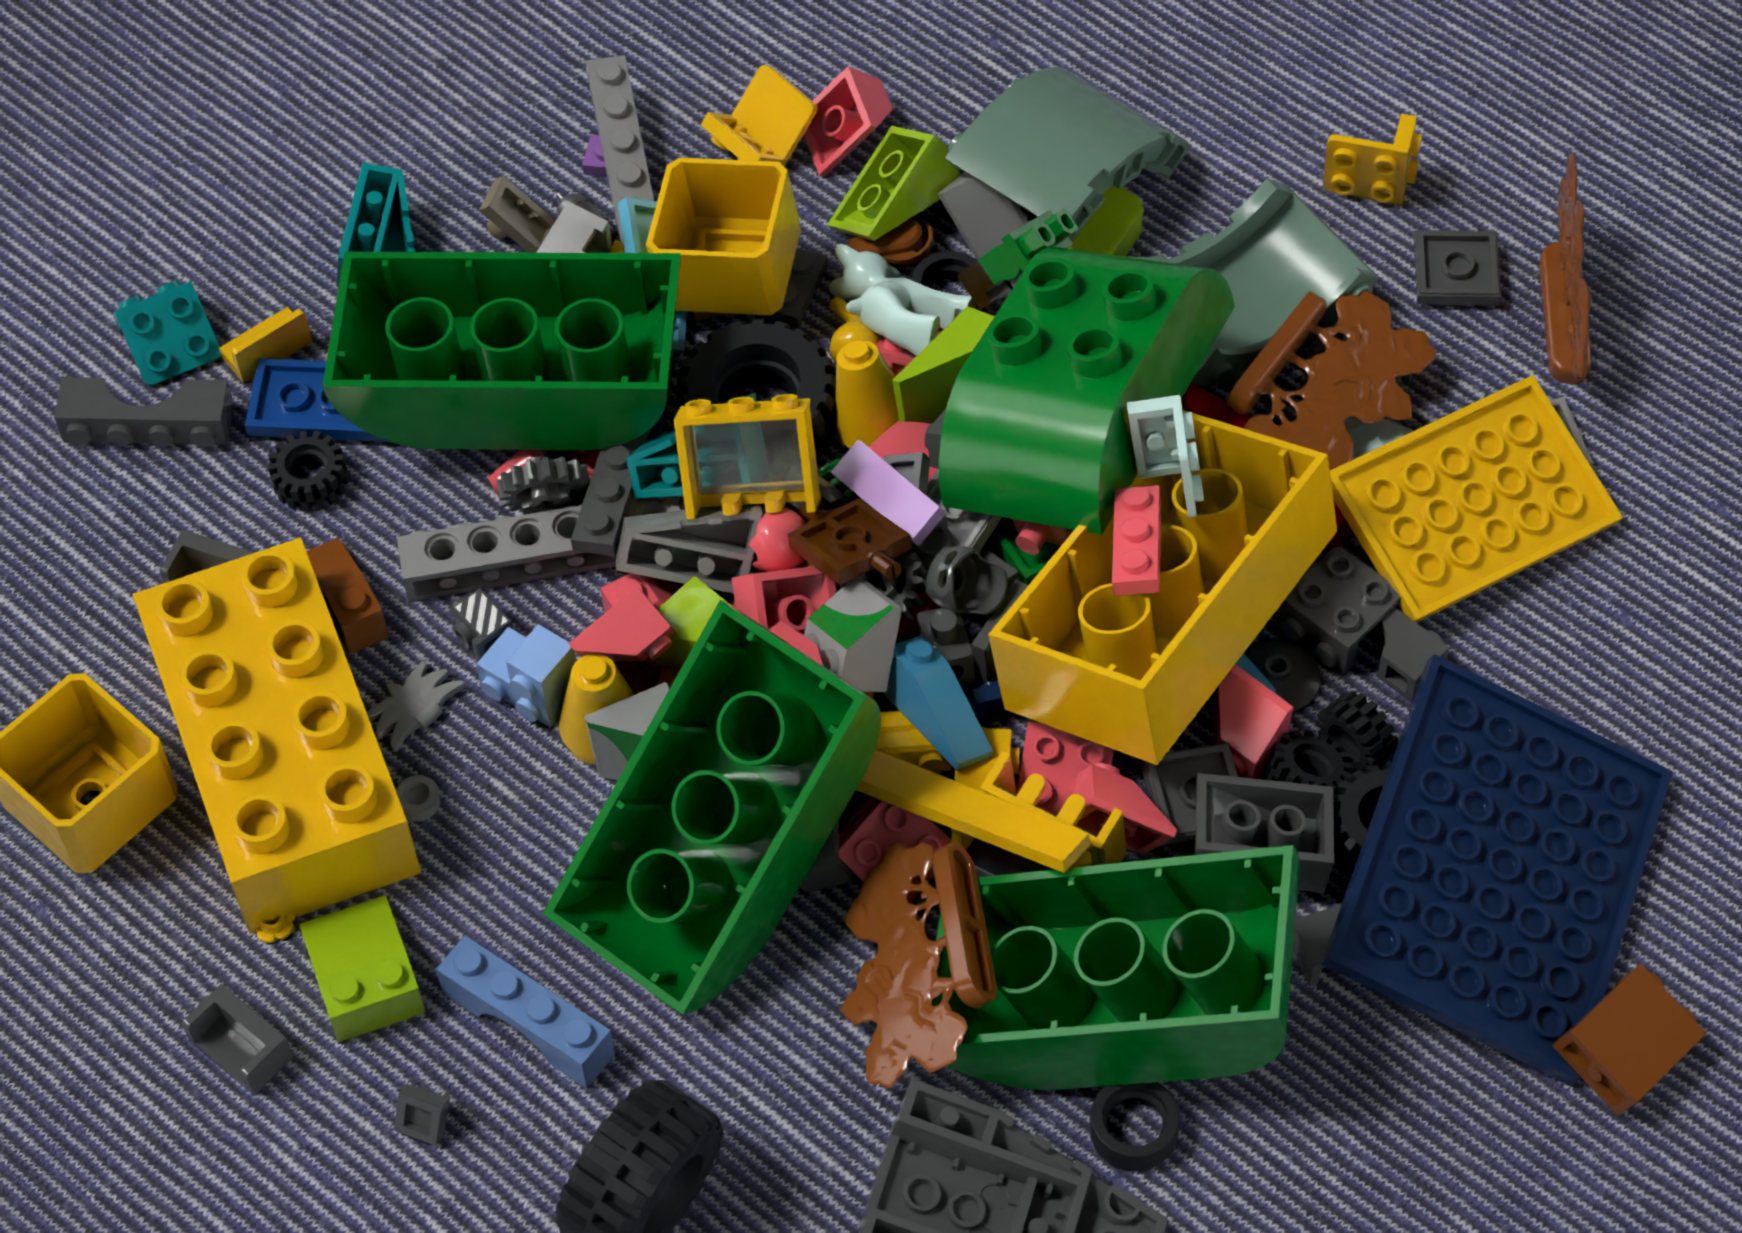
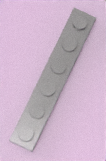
[586,55,654,253]

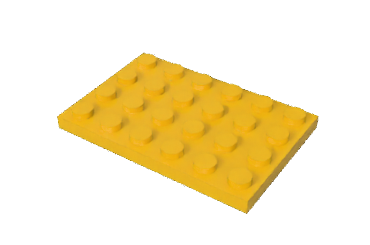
[1330,375,1623,623]

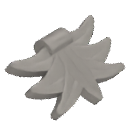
[367,661,465,752]

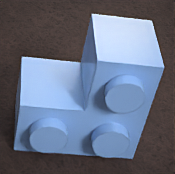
[476,624,576,728]

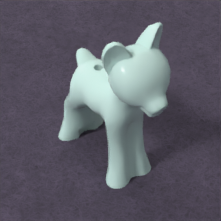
[829,244,976,356]

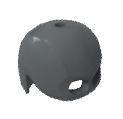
[926,546,1008,615]

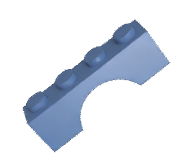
[436,935,615,1089]

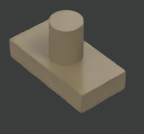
[479,176,555,253]

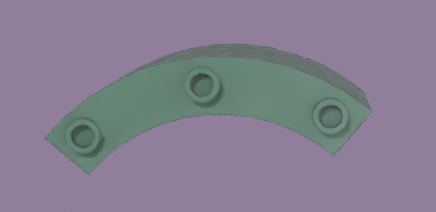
[945,67,1191,242]
[1128,178,1380,387]

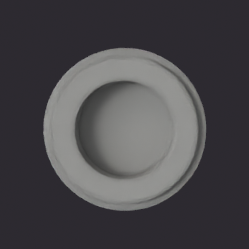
[396,775,441,821]

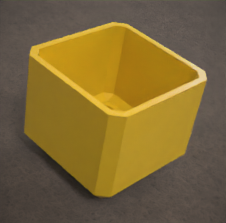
[646,158,801,315]
[0,673,177,873]

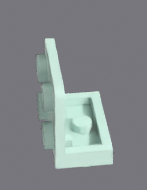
[1127,395,1204,518]

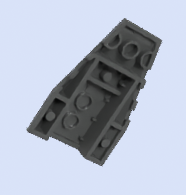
[858,1078,1168,1233]

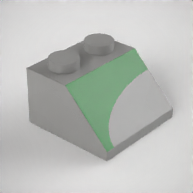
[803,577,902,692]
[584,682,670,781]

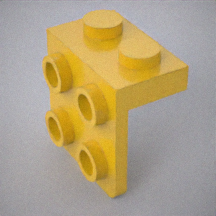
[701,65,817,167]
[1323,114,1422,205]

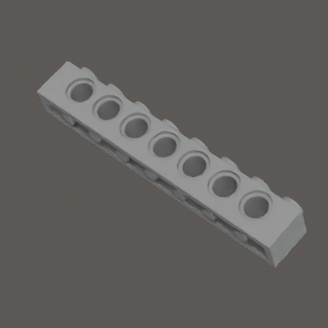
[397,496,715,602]

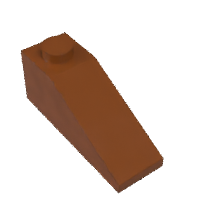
[306,538,389,654]

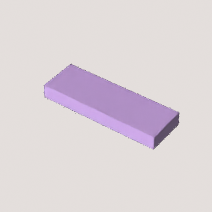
[831,439,947,546]

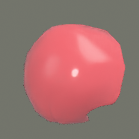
[749,508,807,572]

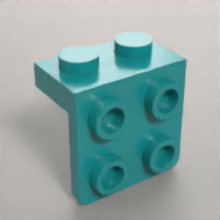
[113,280,221,386]

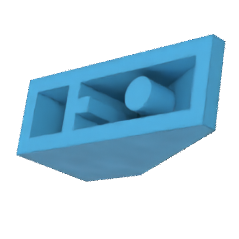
[882,635,993,771]

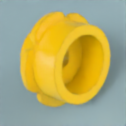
[253,913,295,943]

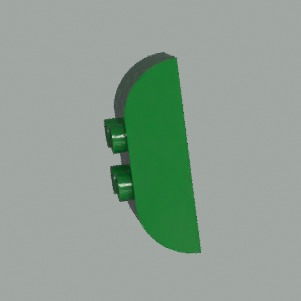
[939,246,1235,535]
[322,252,681,450]
[542,600,881,1015]
[932,845,1300,1090]

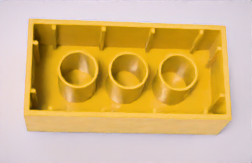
[988,410,1337,765]
[132,537,421,934]

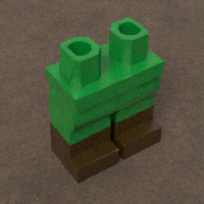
[957,209,1078,310]

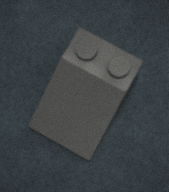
[1195,773,1334,893]

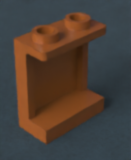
[1552,964,1706,1116]

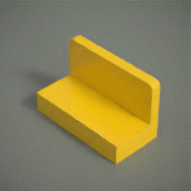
[219,307,312,384]

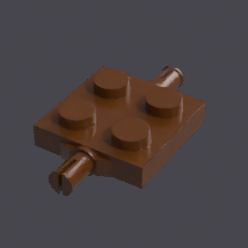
[788,498,912,585]

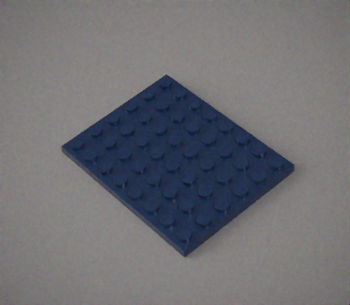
[1321,654,1673,1085]

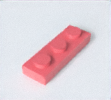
[1112,485,1161,596]

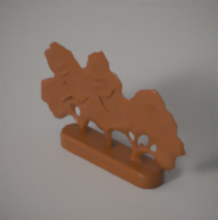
[1539,152,1592,384]
[1225,291,1436,470]
[840,841,997,1088]

